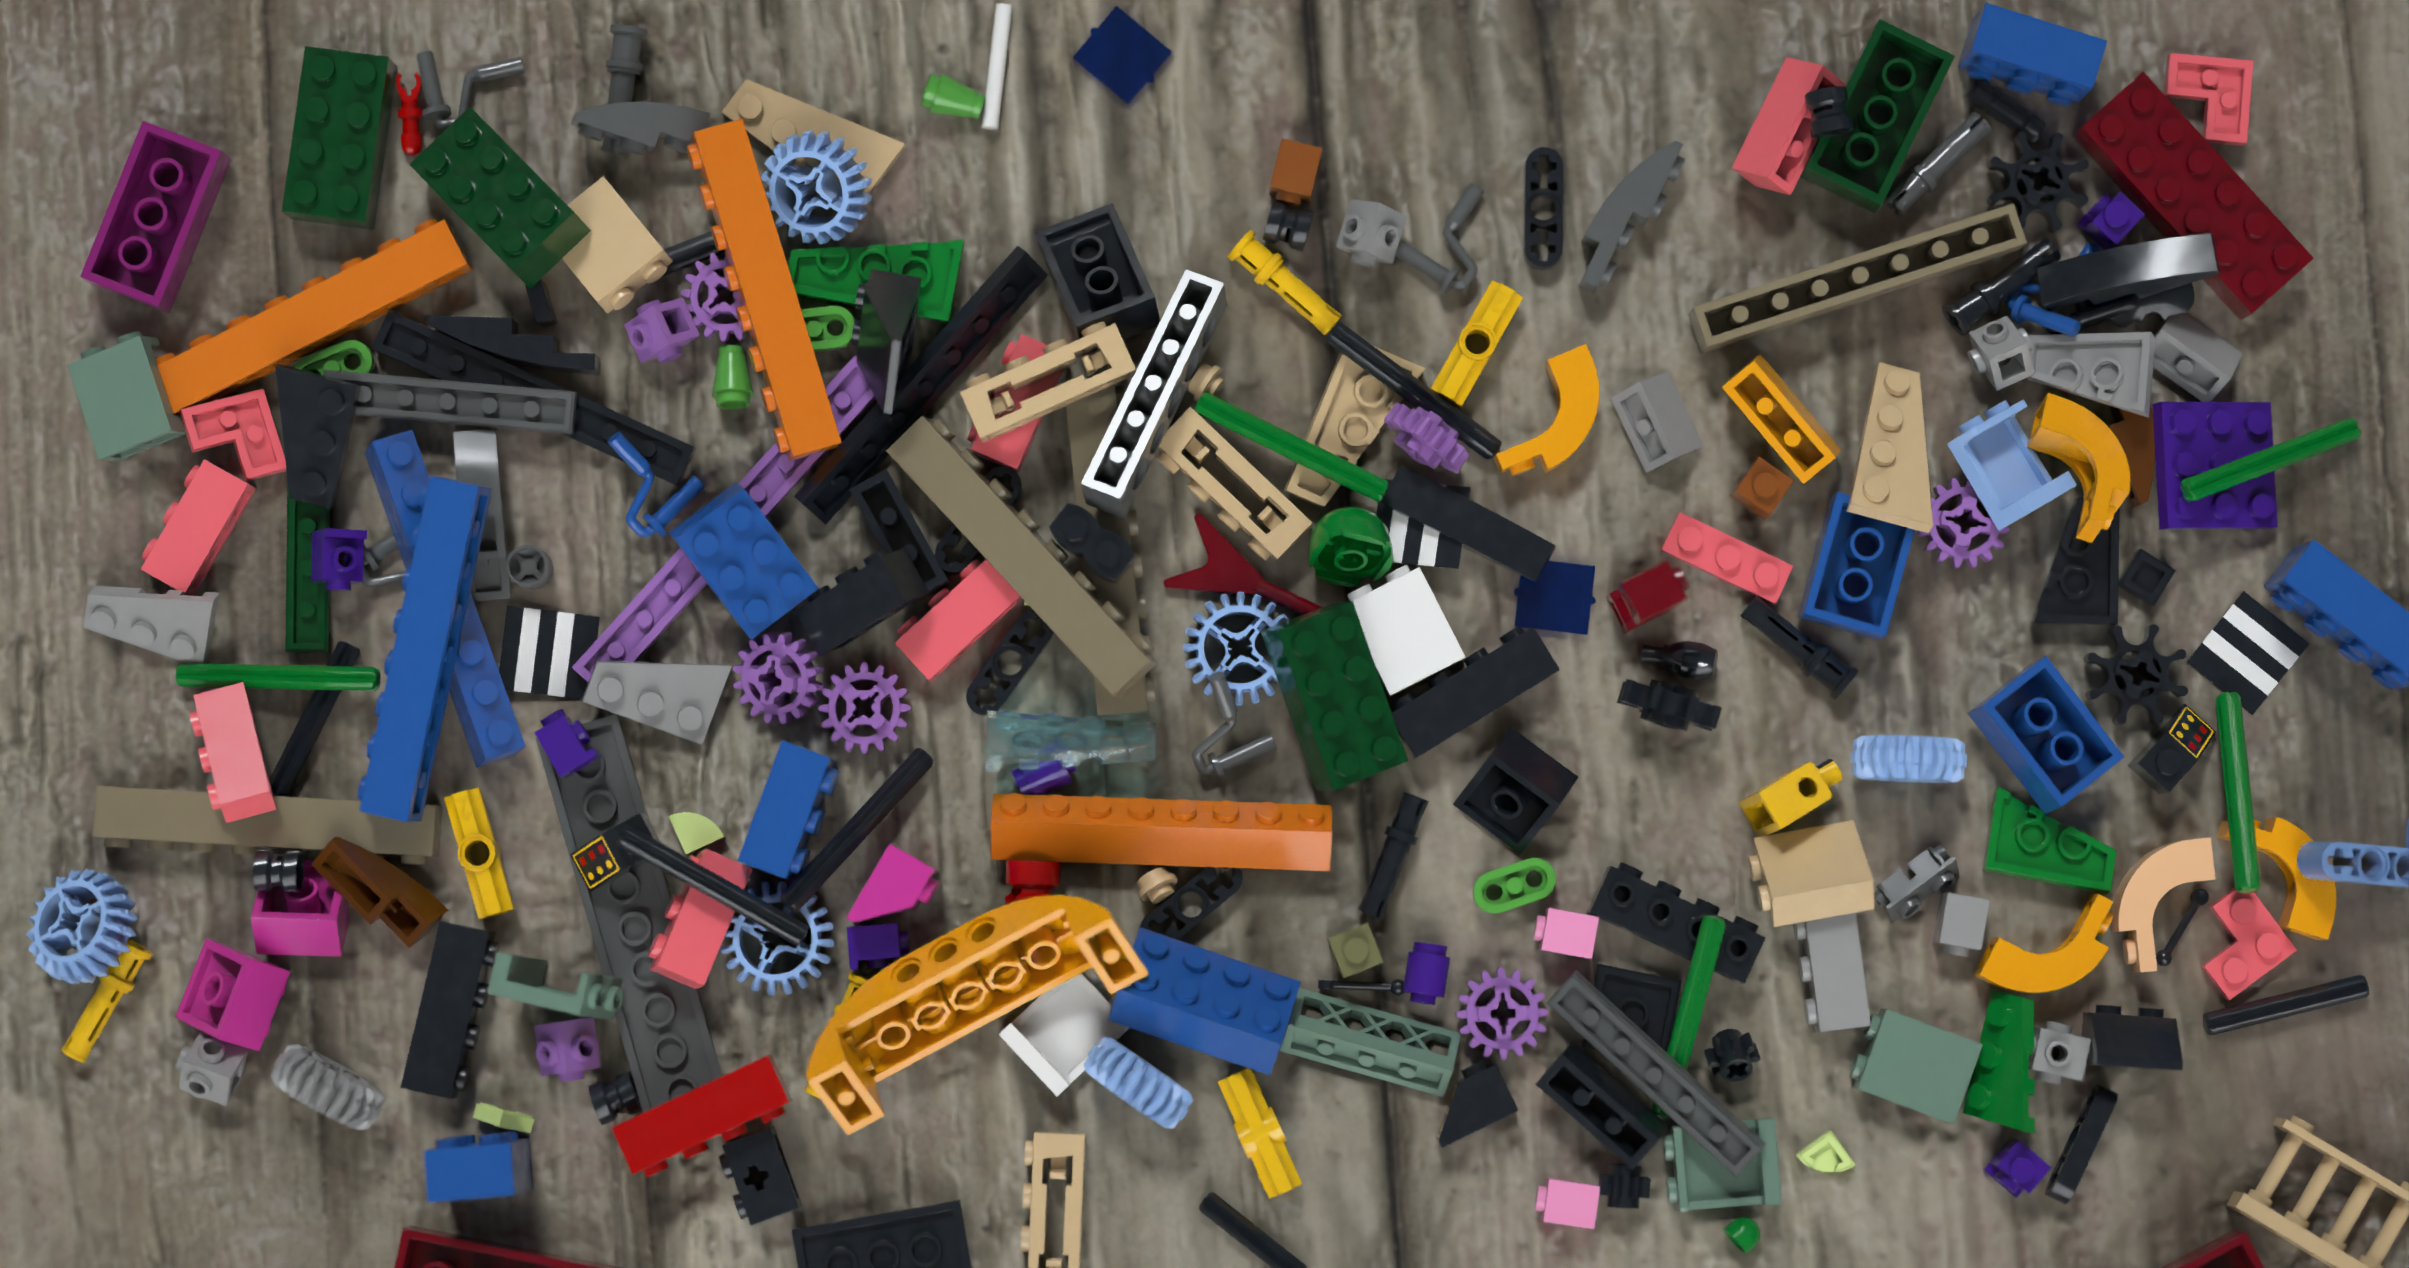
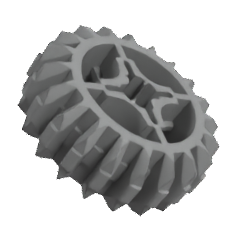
[270,1045,386,1130]

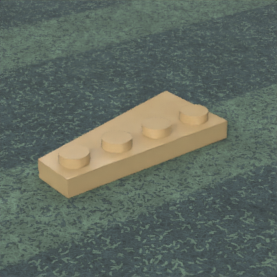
[721,79,906,194]
[1284,347,1425,508]
[1847,362,1933,533]

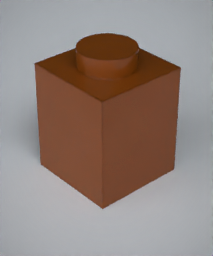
[1269,138,1323,207]
[1730,457,1794,520]

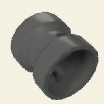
[506,545,554,590]

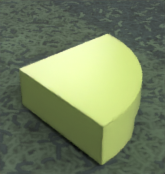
[668,812,725,855]
[472,1102,535,1133]
[1795,1130,1855,1173]

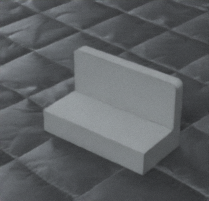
[2153,313,2242,402]
[1610,372,1703,473]

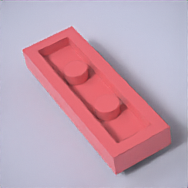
[1660,512,1794,605]

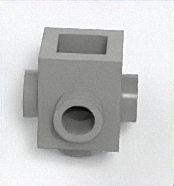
[1336,199,1407,267]
[1968,316,2035,391]
[2028,1021,2091,1085]
[176,1032,248,1106]

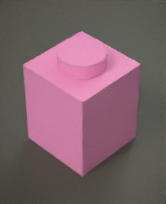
[1533,908,1599,959]
[1534,1177,1600,1229]

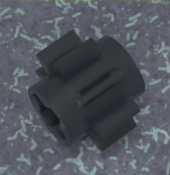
[1704,1029,1761,1082]
[1599,1163,1651,1209]

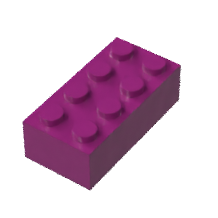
[80,121,232,314]

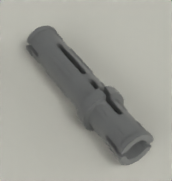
[1884,112,1992,217]

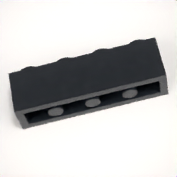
[1391,625,1560,759]
[400,921,500,1099]

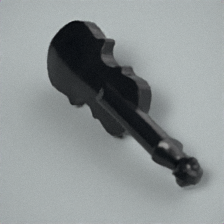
[2046,283,2195,335]

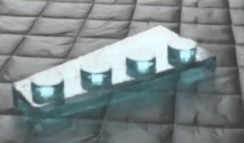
[985,710,1156,772]

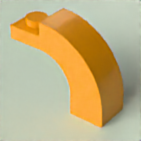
[1493,344,1599,477]
[2027,393,2130,543]
[2217,817,2337,940]
[1973,894,2114,993]

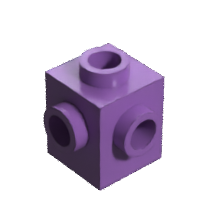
[624,298,700,364]
[534,1017,601,1082]

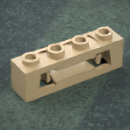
[960,321,1136,443]
[1156,407,1313,562]
[1021,1131,1086,1268]

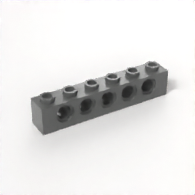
[1081,269,1227,519]

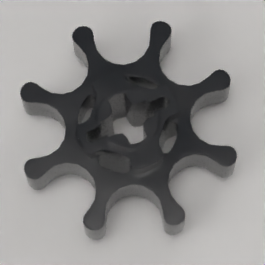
[1986,132,2089,233]
[2083,624,2188,725]
[1617,679,1722,731]

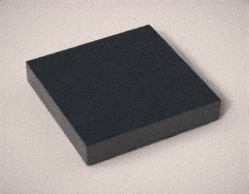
[1581,964,1682,1053]

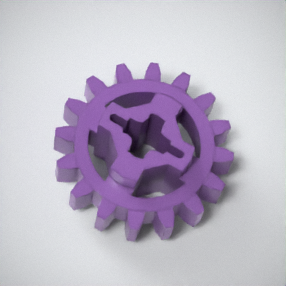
[681,253,744,344]
[1384,402,1469,473]
[1917,478,2010,569]
[733,631,824,724]
[818,662,911,755]
[1455,967,1548,1060]

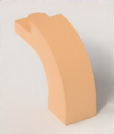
[2110,837,2216,973]

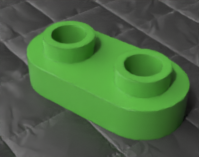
[801,306,855,352]
[293,340,375,375]
[1473,858,1556,914]

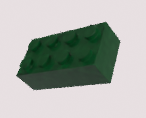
[1800,19,1955,213]
[282,46,397,230]
[409,107,591,289]
[1260,601,1408,791]

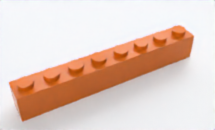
[686,118,842,461]
[155,219,473,416]
[991,793,1332,871]

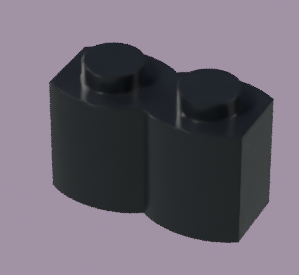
[1049,503,1135,583]

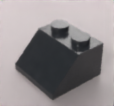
[1453,727,1578,855]
[2082,1005,2183,1071]

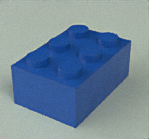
[1957,3,2107,107]
[669,482,819,640]
[1797,492,1915,640]
[1967,656,2124,814]
[738,740,840,880]
[424,1131,533,1203]

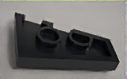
[275,364,361,509]
[2031,497,2120,626]

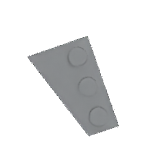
[2027,332,2155,418]
[83,586,219,664]
[582,661,732,744]

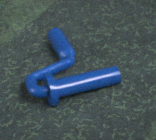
[2006,242,2101,337]
[608,432,705,538]

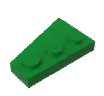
[1982,786,2117,894]
[1962,990,2035,1133]

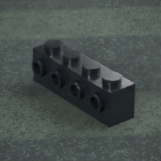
[1586,862,1766,984]

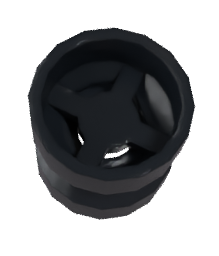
[1804,86,1853,138]
[1262,200,1314,252]
[253,849,304,893]
[589,1072,642,1125]

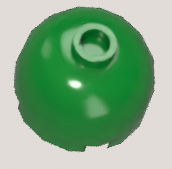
[1308,507,1393,587]

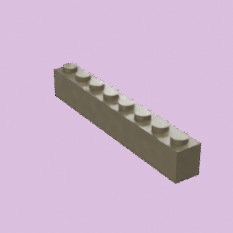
[1688,203,2027,354]
[1063,378,1156,718]
[886,416,1158,697]
[92,786,442,865]

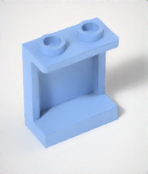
[1947,399,2077,531]

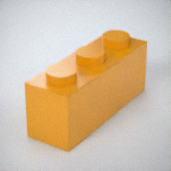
[1722,354,1841,484]

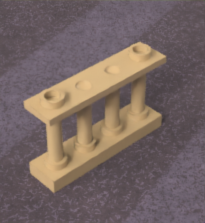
[2226,1115,2409,1268]

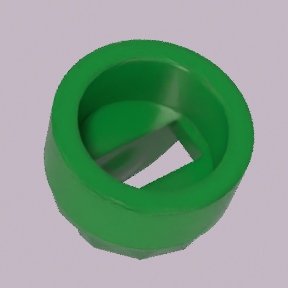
[1723,1217,1761,1255]

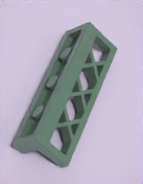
[1281,988,1461,1097]

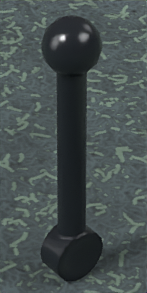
[2156,889,2209,966]
[1318,979,1405,996]

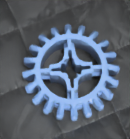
[761,130,872,244]
[1183,592,1288,706]
[1851,735,1967,783]
[25,869,139,984]
[720,881,835,996]
[1083,1037,1193,1129]

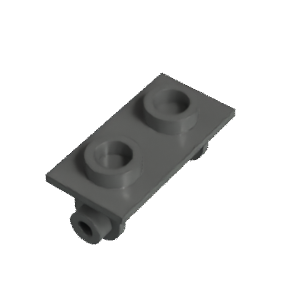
[1874,845,1959,923]

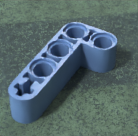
[2297,818,2409,888]

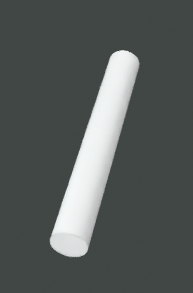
[982,3,1012,130]

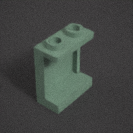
[67,332,186,461]
[487,952,624,1020]
[1849,1008,1983,1125]
[1662,1117,1782,1212]

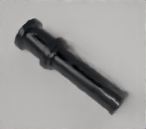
[1942,238,2061,336]
[1740,595,1859,700]

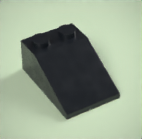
[1035,203,1160,354]
[851,269,922,414]

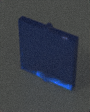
[1072,5,1172,105]
[1514,561,1596,635]

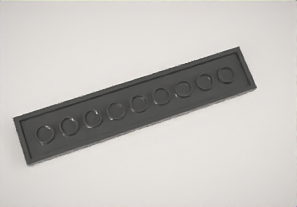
[535,714,723,1113]

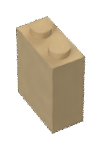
[562,176,673,314]
[1748,820,1874,927]

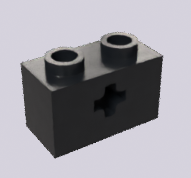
[719,1126,803,1225]

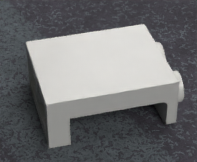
[1347,565,1465,698]
[998,969,1129,1096]

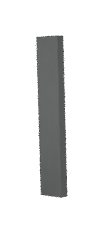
[323,370,577,434]
[1546,970,1766,1177]

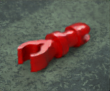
[396,72,423,156]

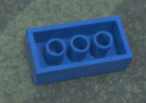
[2264,539,2409,690]
[1108,927,1301,1075]

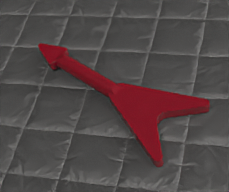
[1163,513,1322,615]

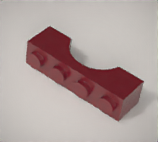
[1606,560,1689,634]

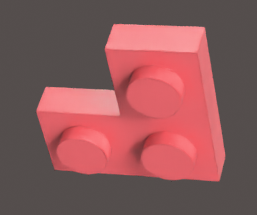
[2164,53,2254,146]
[180,388,287,482]
[2201,888,2297,1000]

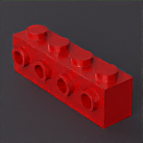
[611,1054,793,1178]

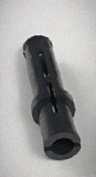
[1358,792,1429,919]

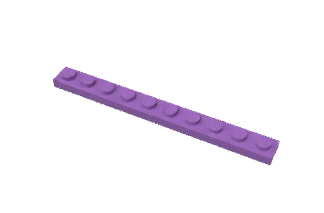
[572,355,875,682]

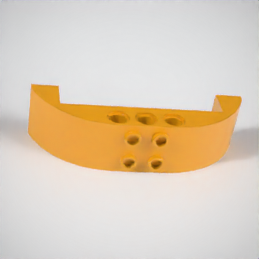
[806,895,1148,1136]

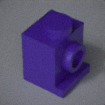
[2076,192,2145,250]
[311,528,367,591]
[534,709,602,778]
[847,923,910,970]
[1983,1138,2051,1198]

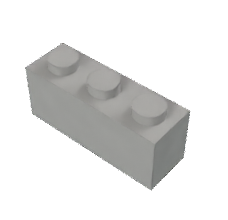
[1793,913,1871,1032]

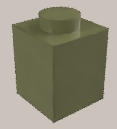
[1327,923,1383,978]

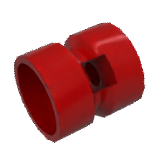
[1005,860,1061,905]

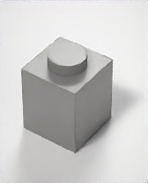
[1933,892,1990,957]

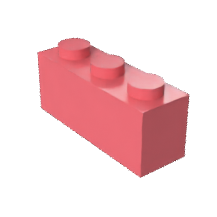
[1732,57,1846,196]
[967,334,1065,473]
[141,459,256,596]
[895,559,1023,682]
[189,682,277,823]
[648,848,752,990]

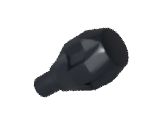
[1641,641,1718,680]

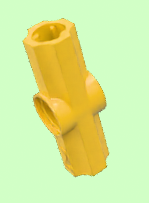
[1431,280,1523,408]
[444,787,515,920]
[1217,1068,1302,1199]

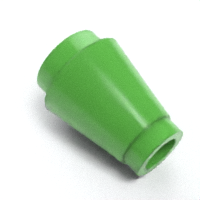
[921,73,985,119]
[712,345,754,410]

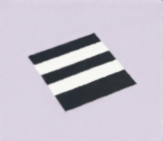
[1376,479,1471,569]
[2187,591,2309,715]
[499,606,600,699]

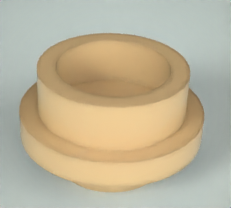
[1187,363,1225,402]
[1136,867,1178,904]

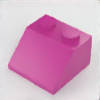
[846,844,941,923]
[251,860,349,957]
[175,938,290,1051]

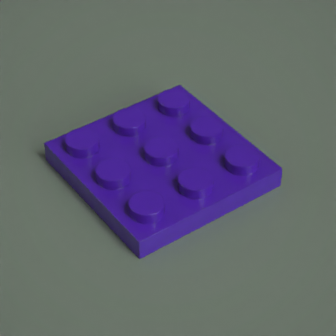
[2152,402,2278,530]

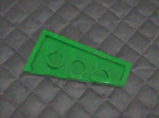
[788,240,965,323]

